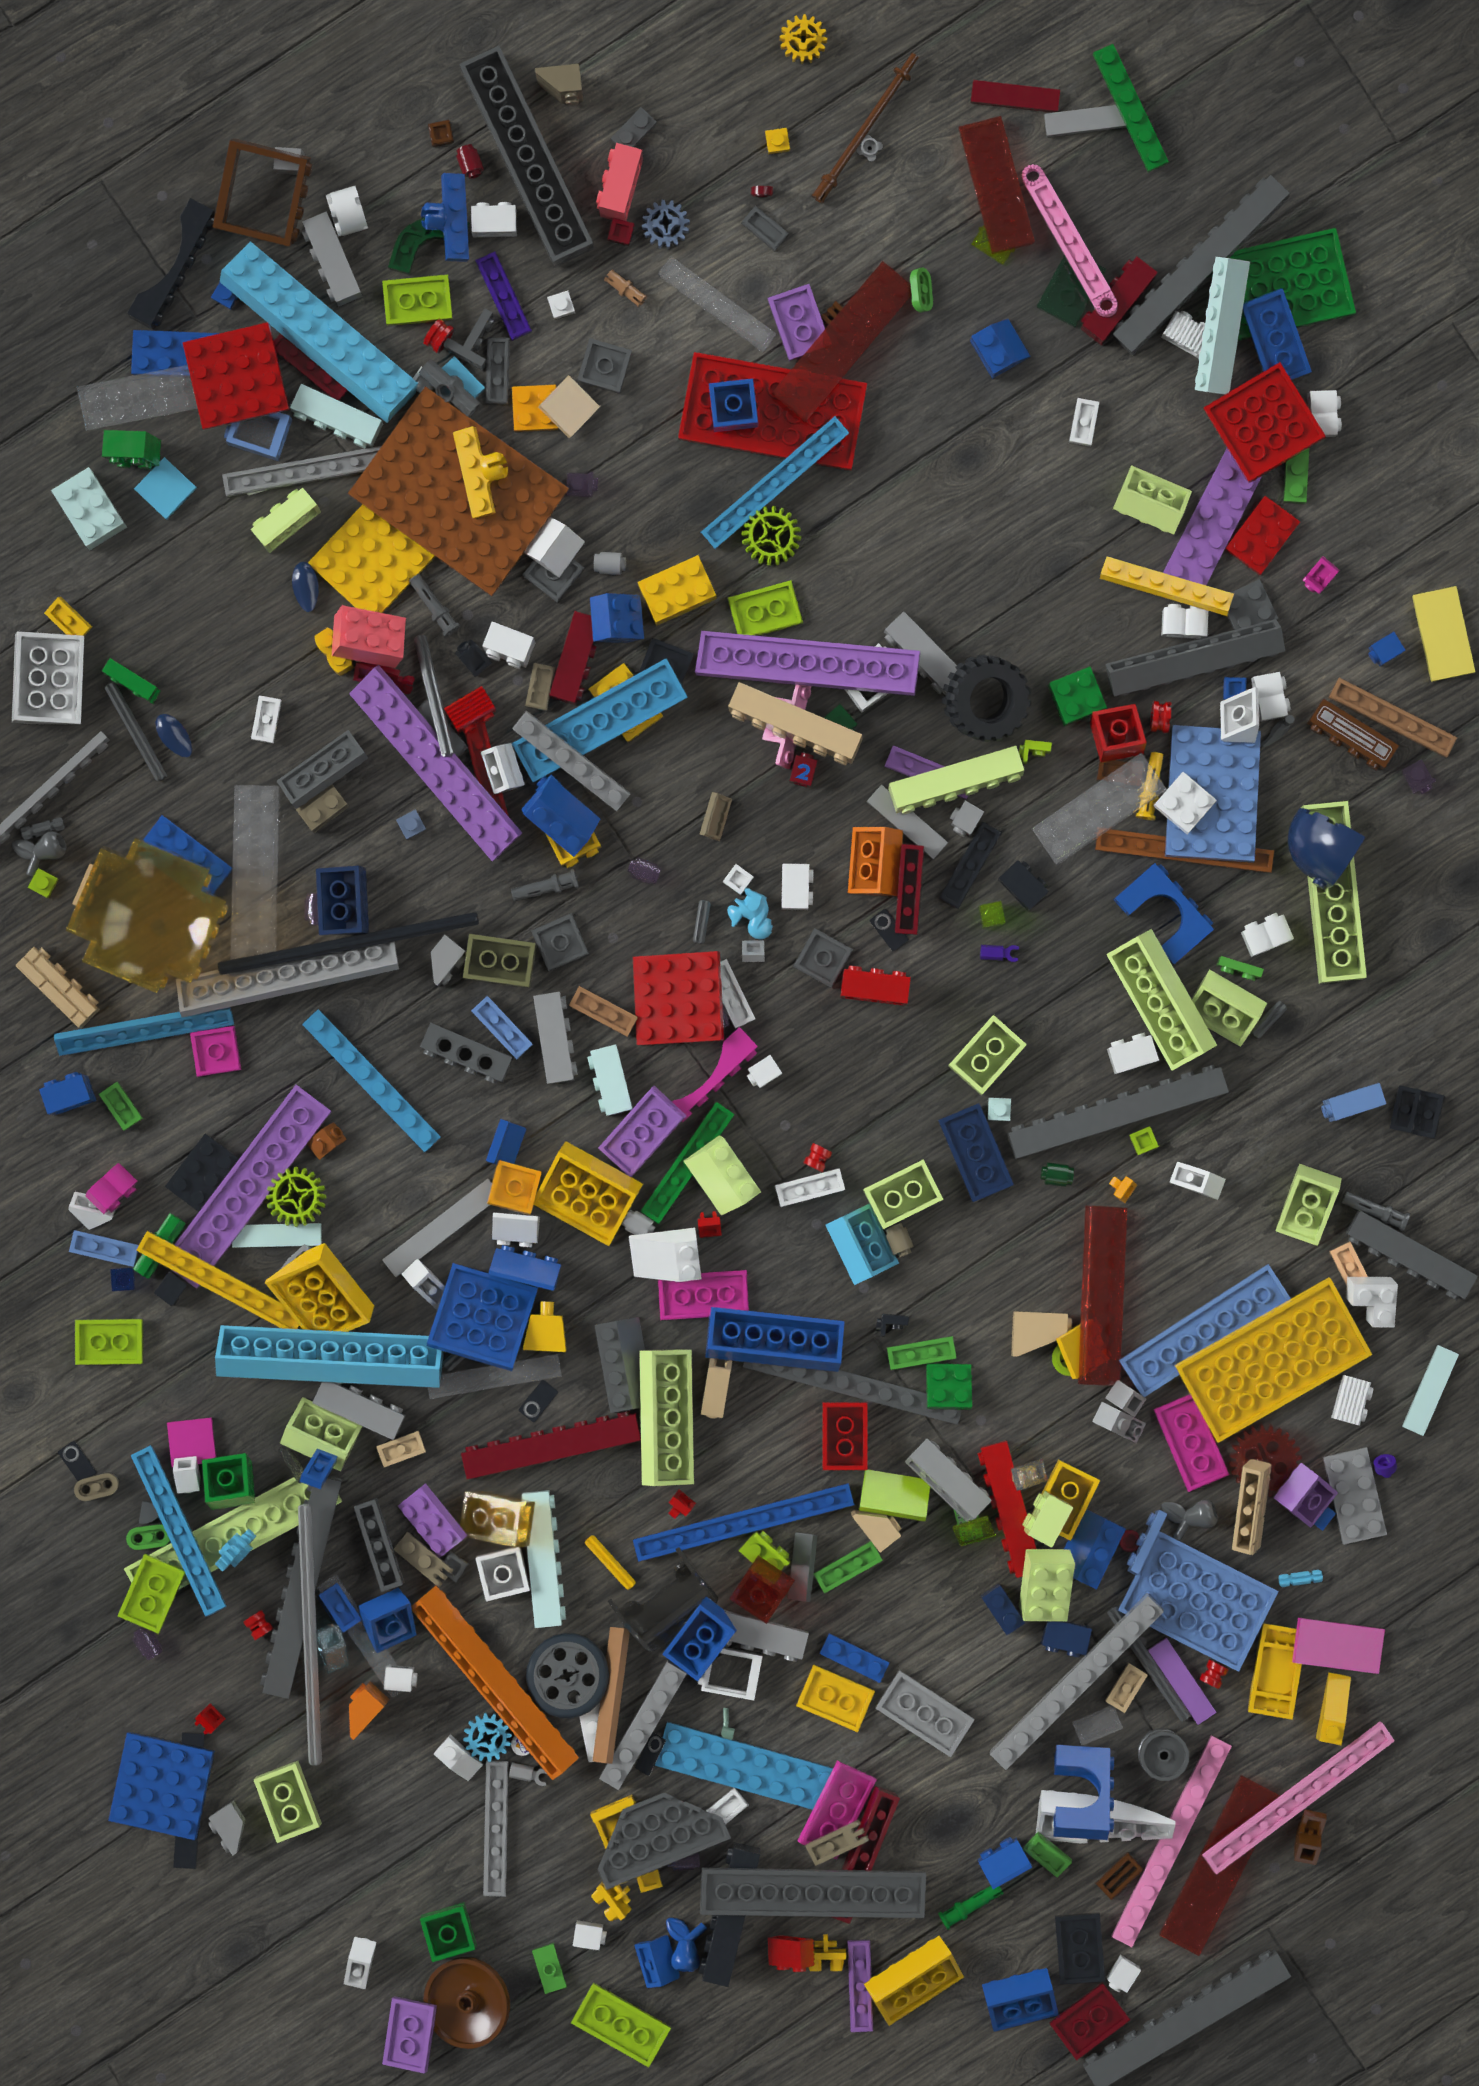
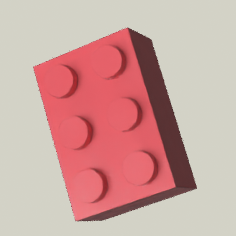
[596,143,643,221]
[332,605,406,668]

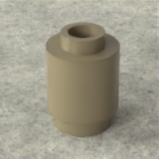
[886,1223,914,1258]

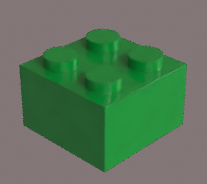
[102,430,161,469]
[1048,667,1107,727]
[202,1453,255,1510]
[420,1902,477,1962]

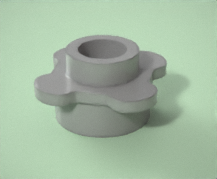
[857,135,883,161]

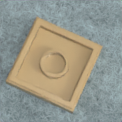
[538,375,600,438]

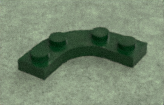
[388,218,470,275]

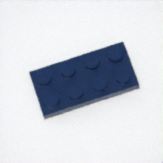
[938,1103,1014,1202]

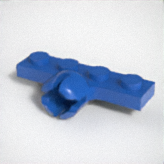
[421,173,469,262]

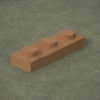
[569,986,638,1037]

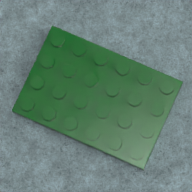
[1211,228,1356,341]

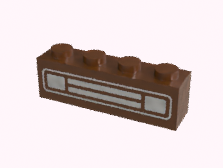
[1307,699,1399,771]

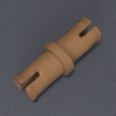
[604,269,647,307]

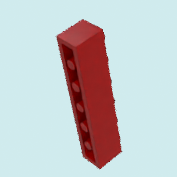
[977,1440,1036,1578]

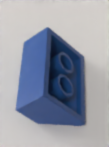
[521,776,600,857]
[488,1245,562,1291]
[1064,1509,1126,1590]
[662,1596,737,1681]
[982,1968,1059,2032]

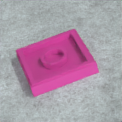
[190,1026,242,1077]
[167,1417,216,1467]

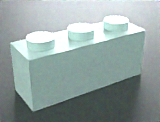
[587,1044,633,1116]

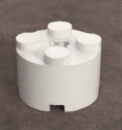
[326,186,368,237]

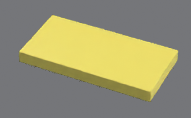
[1412,586,1475,682]

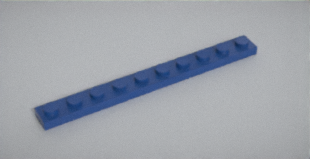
[633,1483,854,1562]

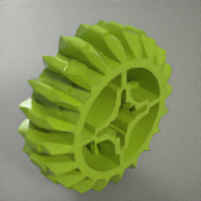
[742,506,801,566]
[266,1167,327,1227]

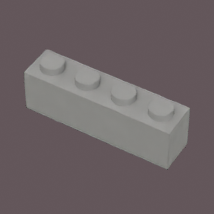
[301,211,362,307]
[884,612,957,696]
[533,992,578,1084]
[313,1382,406,1440]
[905,1439,992,1524]
[724,1610,809,1662]

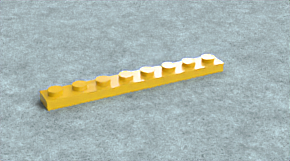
[136,1230,299,1329]

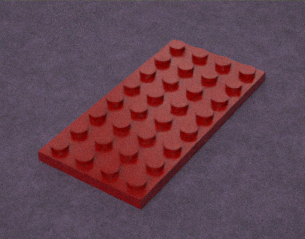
[678,352,867,471]

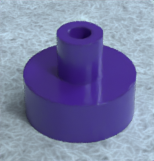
[1374,1454,1397,1478]

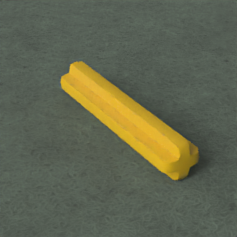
[585,1535,636,1590]

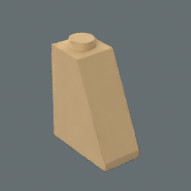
[1011,1311,1072,1356]
[701,1358,732,1418]

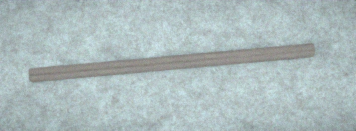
[298,1504,322,1765]

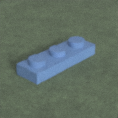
[471,996,533,1059]
[69,1230,139,1267]
[1127,1510,1167,1575]

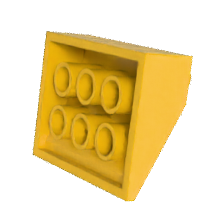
[533,1141,643,1246]
[265,1243,374,1332]

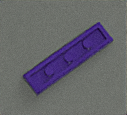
[475,252,532,341]

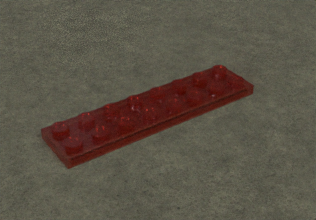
[772,261,912,422]
[1078,1206,1127,1386]
[1159,1775,1281,1956]

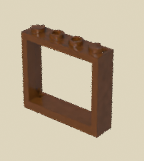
[213,138,312,247]

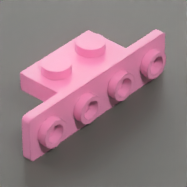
[762,685,811,769]

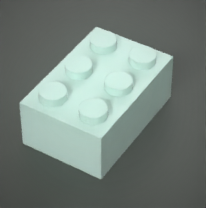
[51,467,127,550]

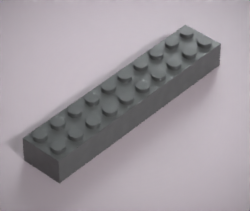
[459,46,594,268]

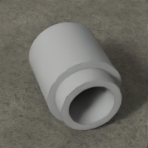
[594,552,626,575]
[621,1209,656,1235]

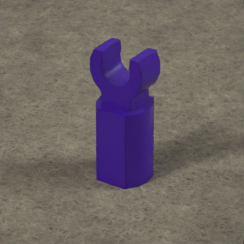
[980,944,1019,962]

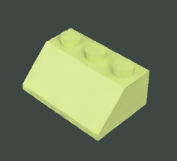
[1113,465,1192,534]
[251,488,321,553]
[1191,969,1267,1047]
[684,1135,761,1215]
[280,1397,362,1471]

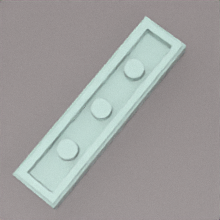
[232,1223,322,1248]
[1402,1345,1459,1436]

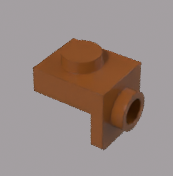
[307,1122,346,1160]

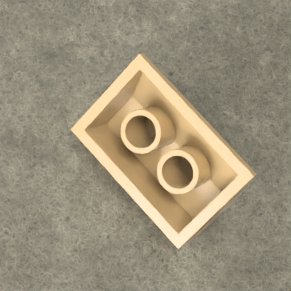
[851,1510,902,1552]

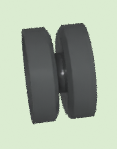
[1138,1728,1189,1781]

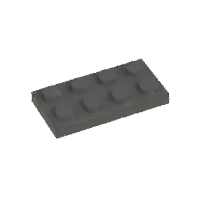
[277,730,368,809]

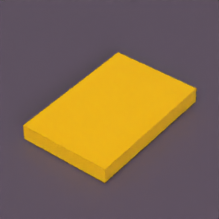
[796,1664,875,1732]

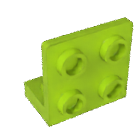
[739,1531,790,1580]

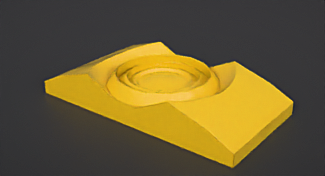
[1248,1623,1302,1720]

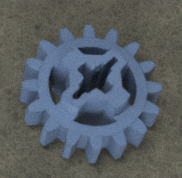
[642,200,690,249]

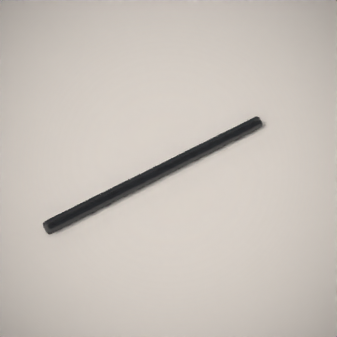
[218,912,479,975]

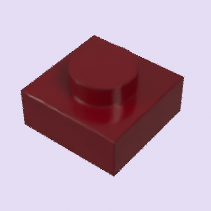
[608,218,635,246]

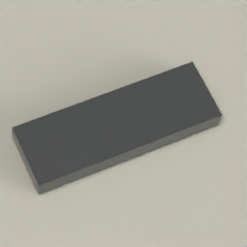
[486,337,510,405]
[788,1532,818,1602]

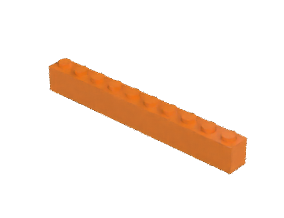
[411,1586,579,1780]

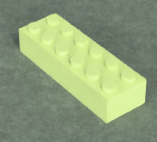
[1106,929,1217,1070]
[640,1349,694,1486]

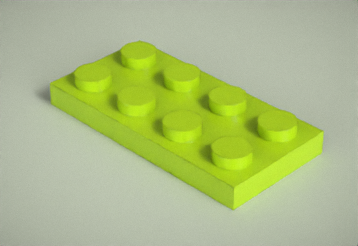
[571,1982,671,2067]

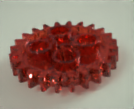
[1229,1424,1302,1497]

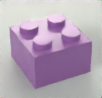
[1274,1463,1338,1528]

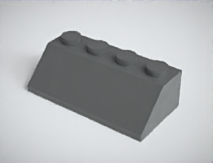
[595,1317,645,1413]

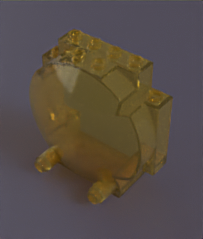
[66,837,228,993]

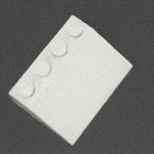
[12,632,84,724]

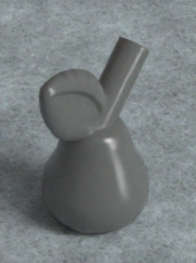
[12,831,67,876]
[1161,1499,1218,1541]

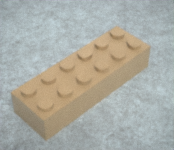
[728,682,862,765]

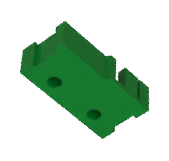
[102,658,161,704]

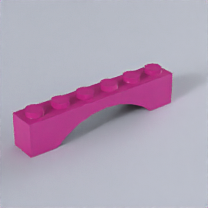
[672,1027,758,1130]

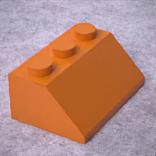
[848,827,903,896]
[349,1681,390,1740]

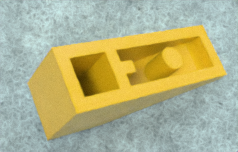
[1316,1672,1351,1745]

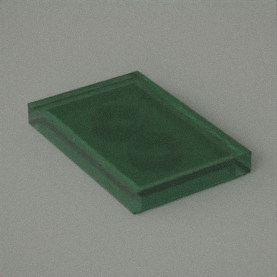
[1036,255,1106,328]

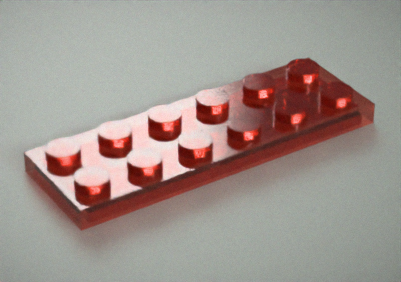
[958,116,1035,254]

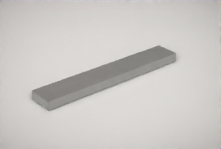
[383,1179,492,1277]
[483,1760,509,1897]

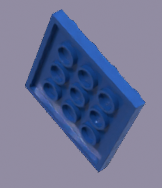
[426,1263,538,1371]
[109,1732,215,1840]

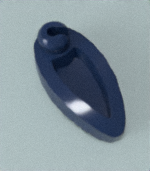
[292,562,319,612]
[155,714,192,757]

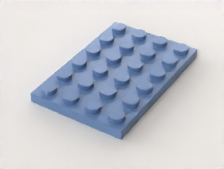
[1165,725,1261,863]
[1118,1531,1279,1672]

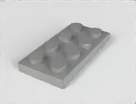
[1323,1447,1387,1545]
[875,1670,975,1757]

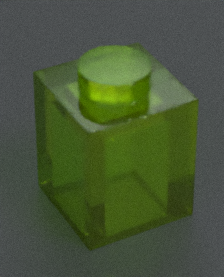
[978,901,1006,929]

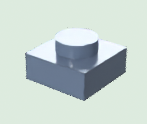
[396,809,426,840]

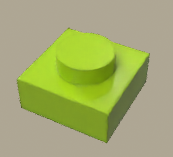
[28,868,59,899]
[1129,1126,1159,1155]

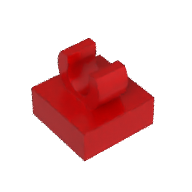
[698,1211,722,1238]
[668,1489,696,1519]
[195,1703,225,1734]

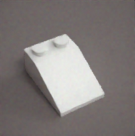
[629,1228,701,1282]

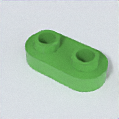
[910,267,933,313]
[126,1524,170,1550]

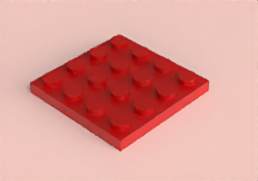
[182,322,289,430]
[1203,362,1326,483]
[633,951,724,1045]

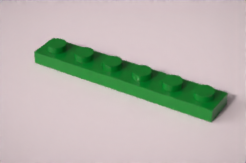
[1093,44,1169,173]
[641,1102,735,1224]

